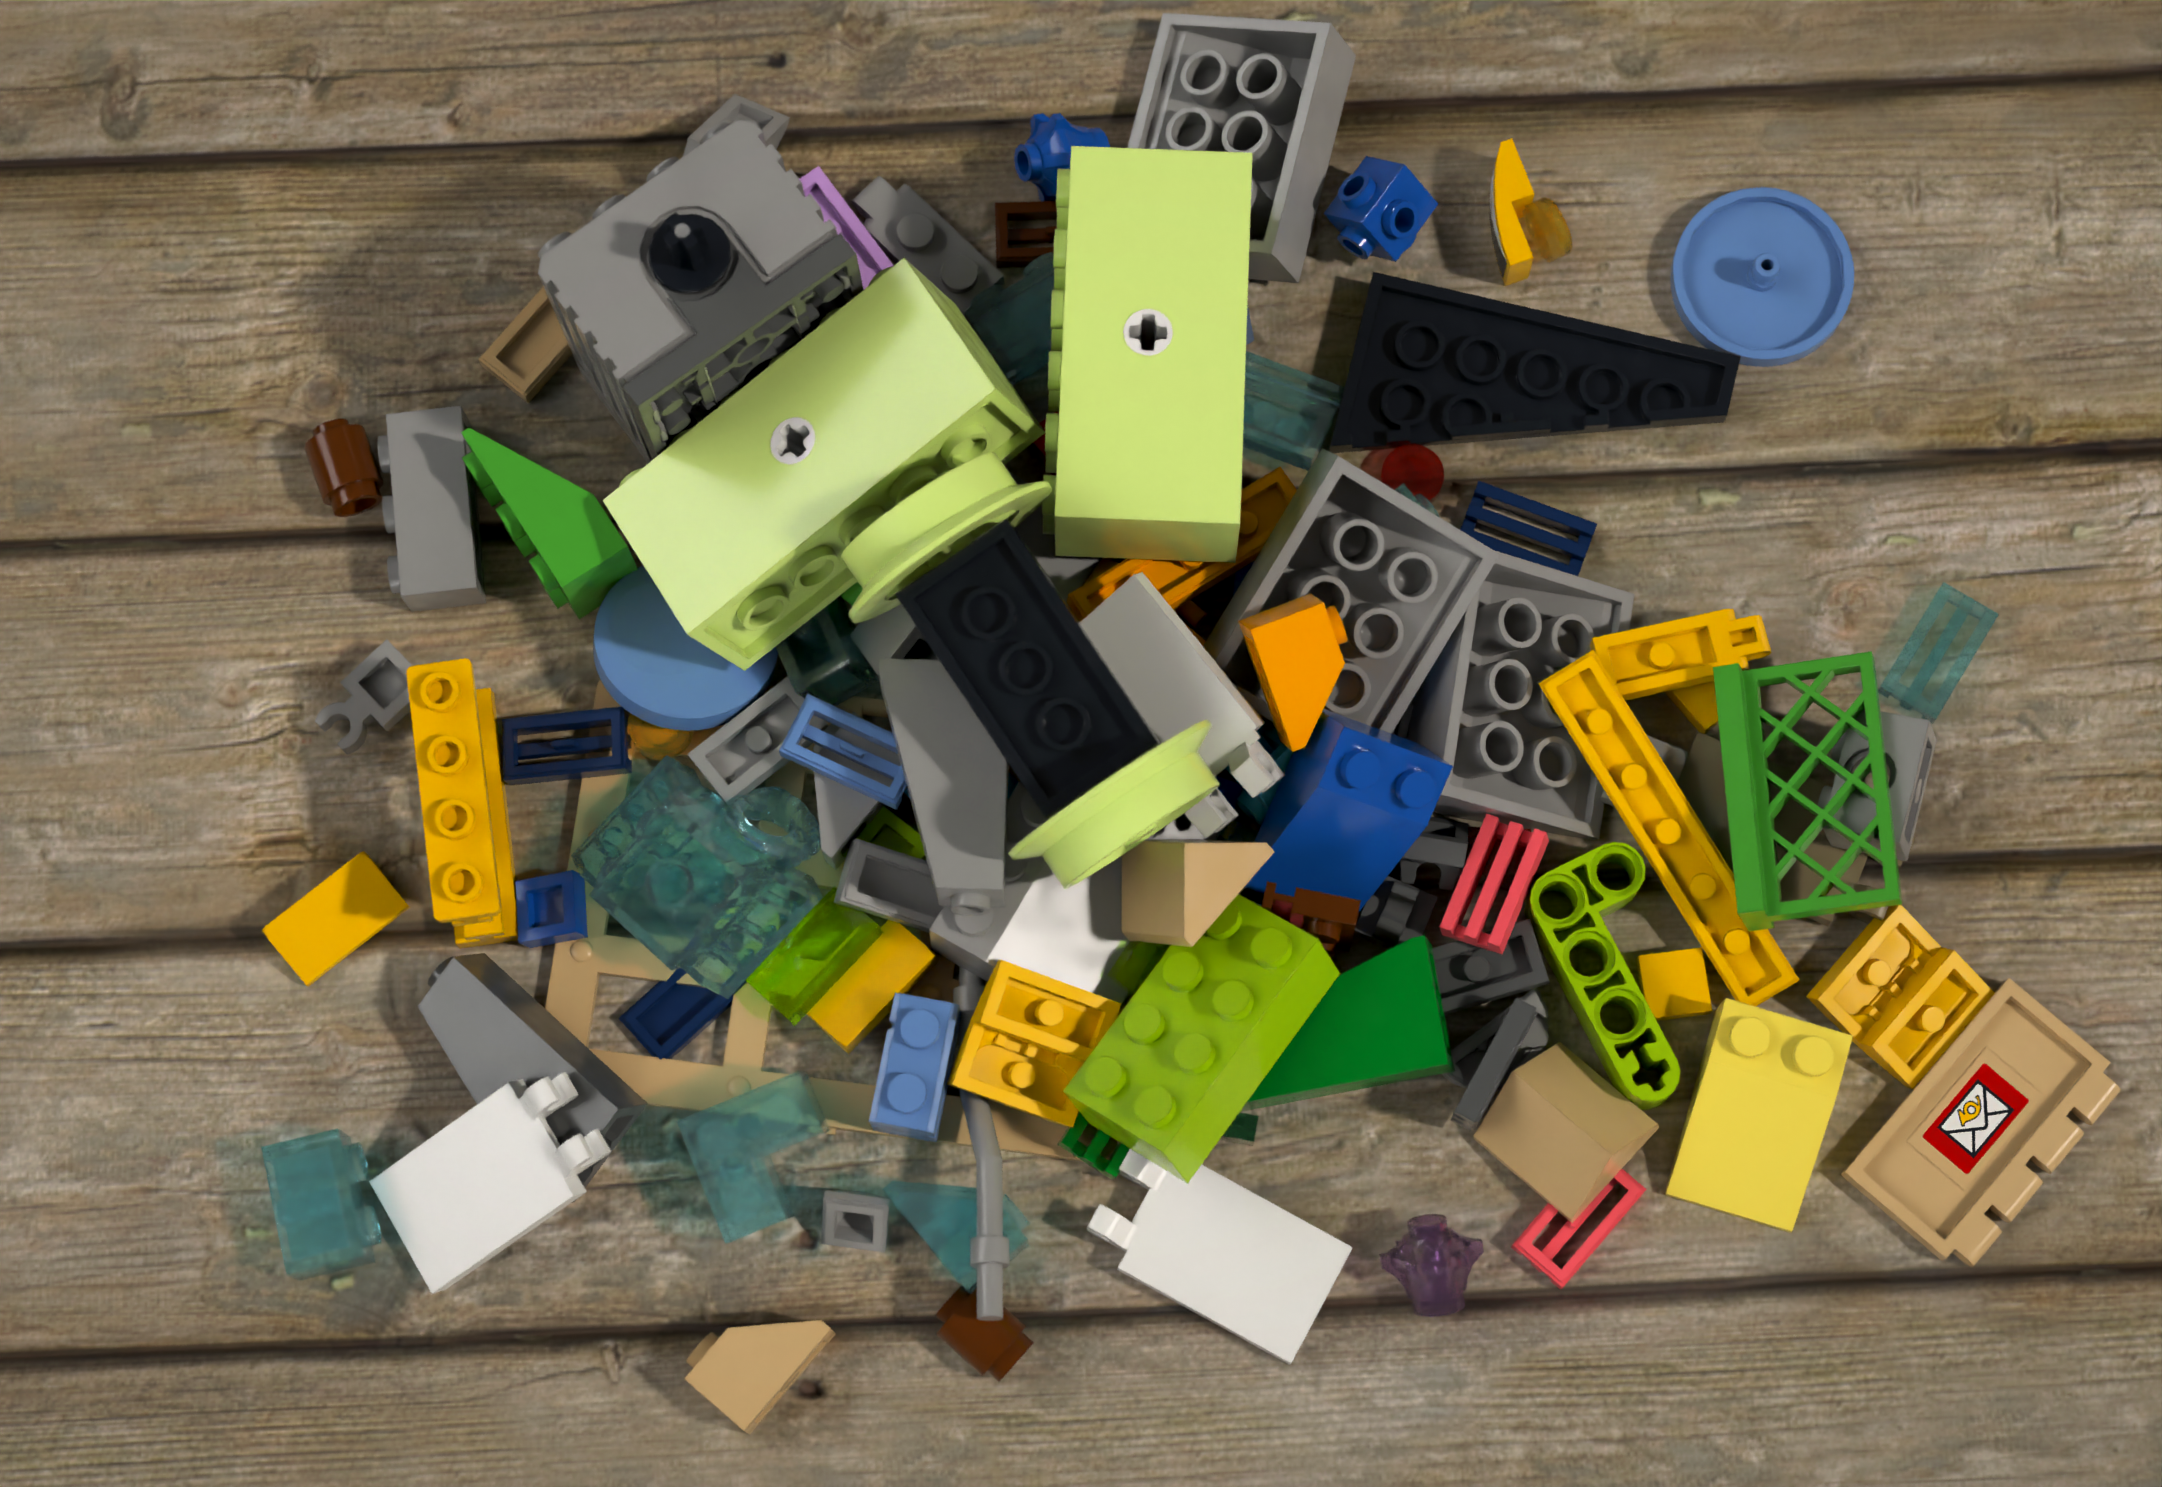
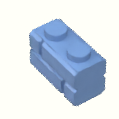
[869,993,961,1142]

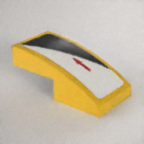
[1489,138,1535,286]

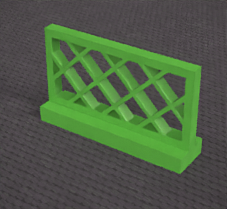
[1713,651,1902,931]

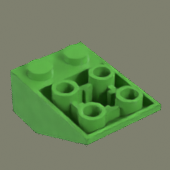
[461,427,638,619]

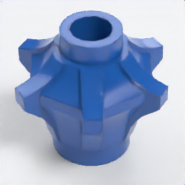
[1014,113,1110,201]

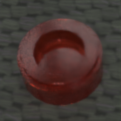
[1380,444,1444,508]

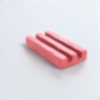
[1439,813,1549,955]
[1511,1169,1647,1290]

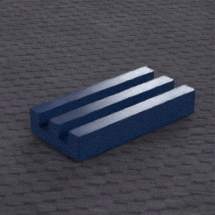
[1460,481,1597,576]
[502,706,632,786]

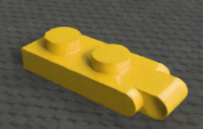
[1590,609,1772,701]

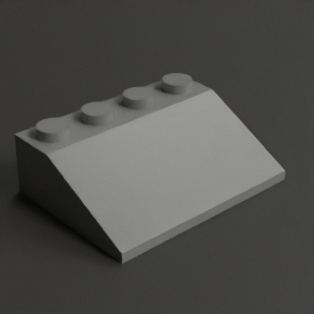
[1127,13,1356,283]
[1203,449,1500,734]
[1407,550,1634,840]
[929,781,1228,1010]

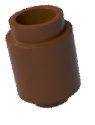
[304,419,384,517]
[935,1286,1034,1382]

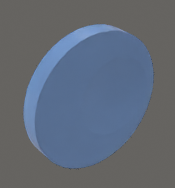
[1670,187,1854,367]
[593,566,779,731]

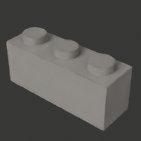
[377,406,486,612]

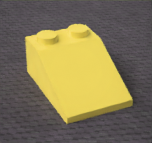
[1664,998,1853,1233]

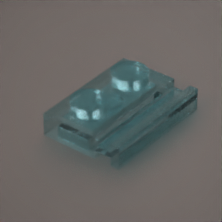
[1243,351,1345,471]

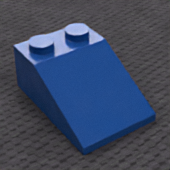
[1244,709,1453,913]

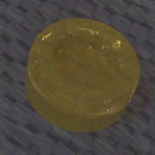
[1523,197,1573,263]
[628,713,694,761]

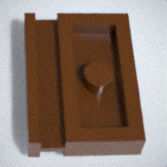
[1262,881,1361,957]

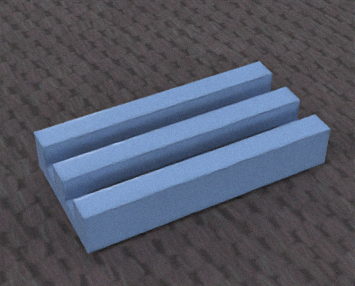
[779,694,907,810]

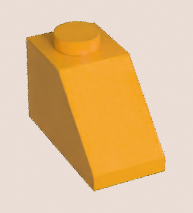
[1238,593,1347,752]

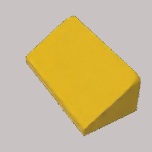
[262,851,410,987]
[802,920,938,1055]

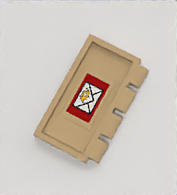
[1841,978,2121,1267]

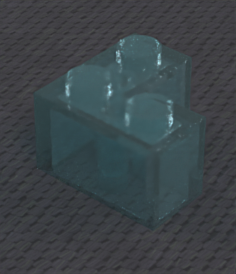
[677,1071,830,1244]

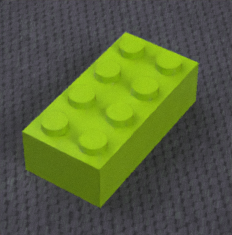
[1063,894,1340,1184]

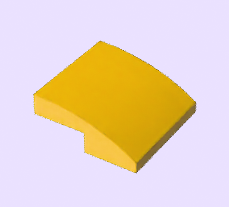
[1806,905,1995,1089]
[947,960,1122,1128]

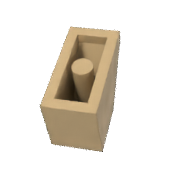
[684,1320,836,1435]

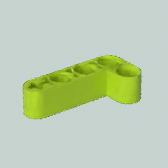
[1524,842,1680,1110]

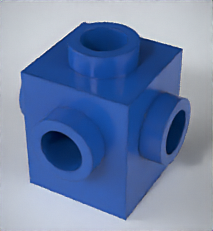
[1323,156,1438,262]

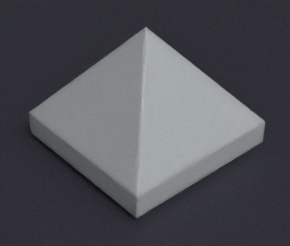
[821,1190,890,1252]

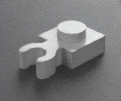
[315,639,413,754]

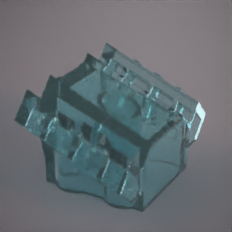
[571,755,823,999]

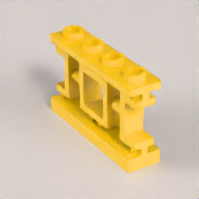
[406,658,518,949]

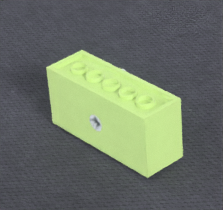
[1042,146,1252,563]
[602,258,1045,671]

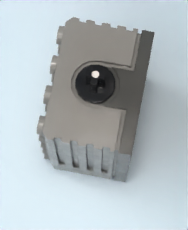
[538,119,864,463]

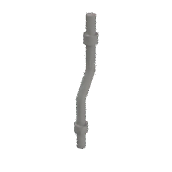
[953,966,1009,1321]

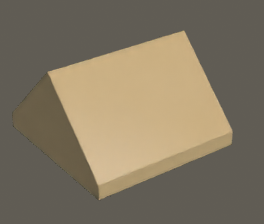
[1121,839,1274,947]
[1473,1042,1659,1223]

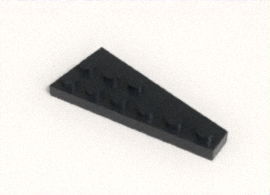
[1329,272,1740,453]

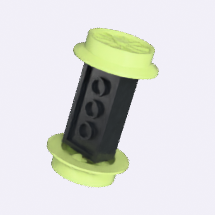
[841,452,1220,890]

